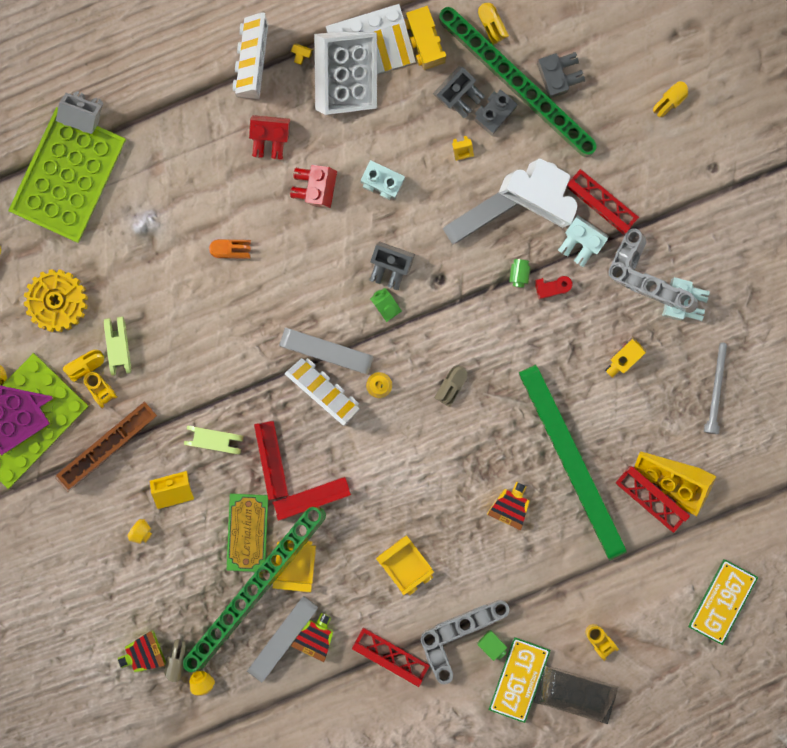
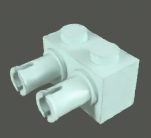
[360,160,405,200]
[558,215,609,267]
[662,277,710,321]

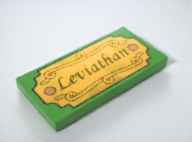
[226,493,268,572]

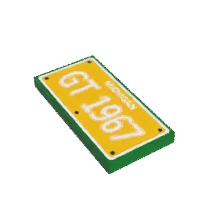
[688,559,758,645]
[488,637,551,723]

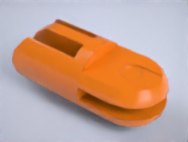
[209,239,251,259]

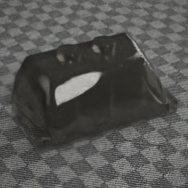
[533,665,619,724]

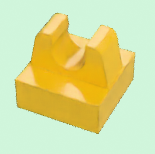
[291,43,313,65]
[452,136,474,161]

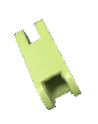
[104,316,131,376]
[184,426,244,455]

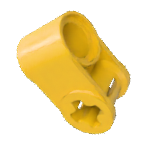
[84,372,118,409]
[585,624,619,661]

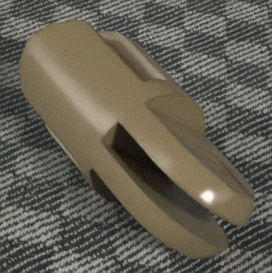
[434,365,468,407]
[164,639,186,682]

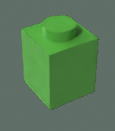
[477,630,507,661]

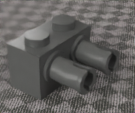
[537,52,585,99]
[433,66,485,118]
[475,89,518,136]
[369,241,415,290]

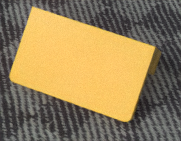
[150,471,194,509]

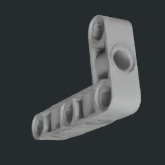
[609,229,698,313]
[421,600,509,684]

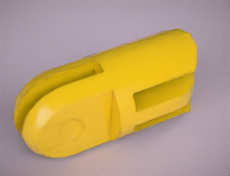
[478,3,509,45]
[653,81,688,117]
[63,349,105,382]

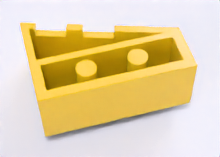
[404,6,446,70]

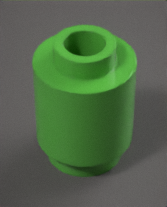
[509,259,530,288]

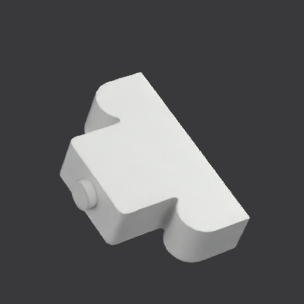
[499,159,577,228]

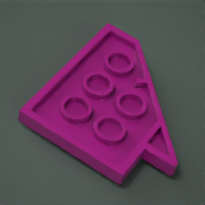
[0,386,54,456]

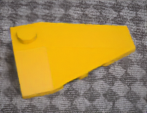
[634,451,716,516]

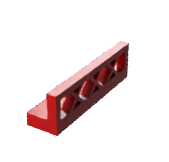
[566,169,639,235]
[254,421,289,500]
[615,466,690,533]
[273,477,351,521]
[352,627,430,687]

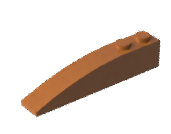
[55,401,157,493]

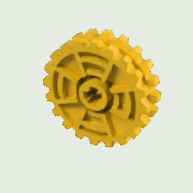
[23,269,88,332]

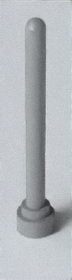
[704,342,727,434]

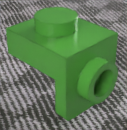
[370,288,402,322]

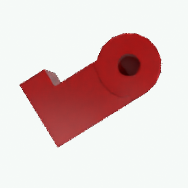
[534,276,573,300]

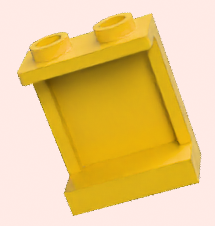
[376,534,434,596]
[273,538,316,592]

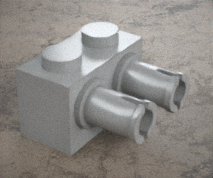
[56,91,103,134]

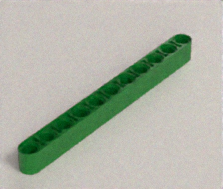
[439,7,597,157]
[518,364,627,561]
[183,507,326,672]

